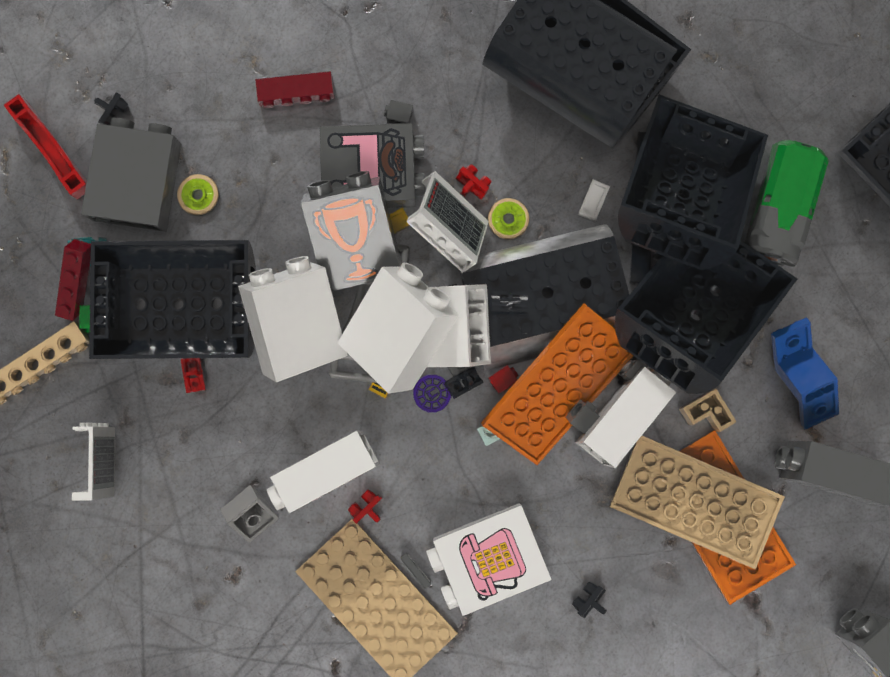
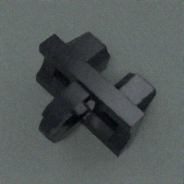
[94,92,128,125]
[444,366,484,399]
[572,582,607,618]

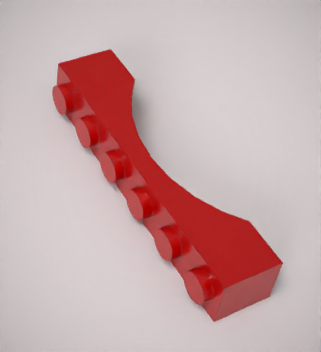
[4,94,87,200]

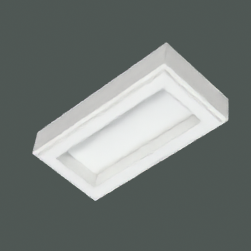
[578,179,610,222]

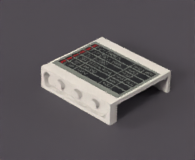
[407,171,489,273]
[72,423,115,501]

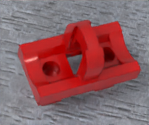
[455,164,492,200]
[180,358,206,393]
[348,489,382,524]

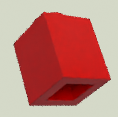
[488,365,519,394]

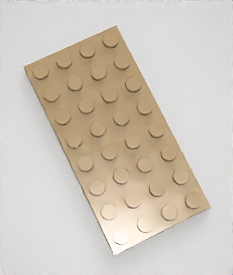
[609,436,785,569]
[295,518,458,677]

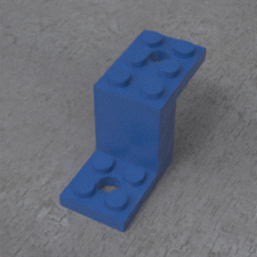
[771,317,839,430]

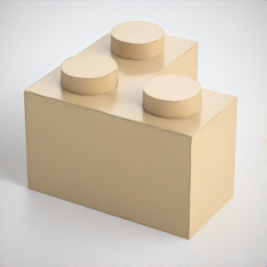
[679,389,736,432]

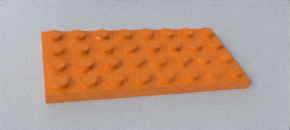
[481,303,634,465]
[679,430,796,605]

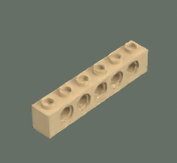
[0,321,90,405]

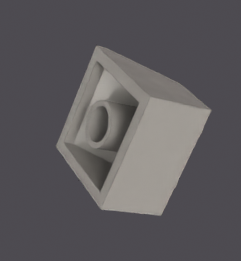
[220,485,279,543]

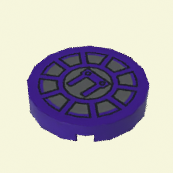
[413,375,451,412]

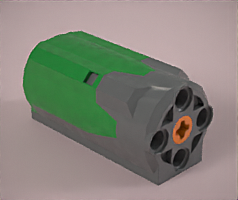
[744,140,829,267]

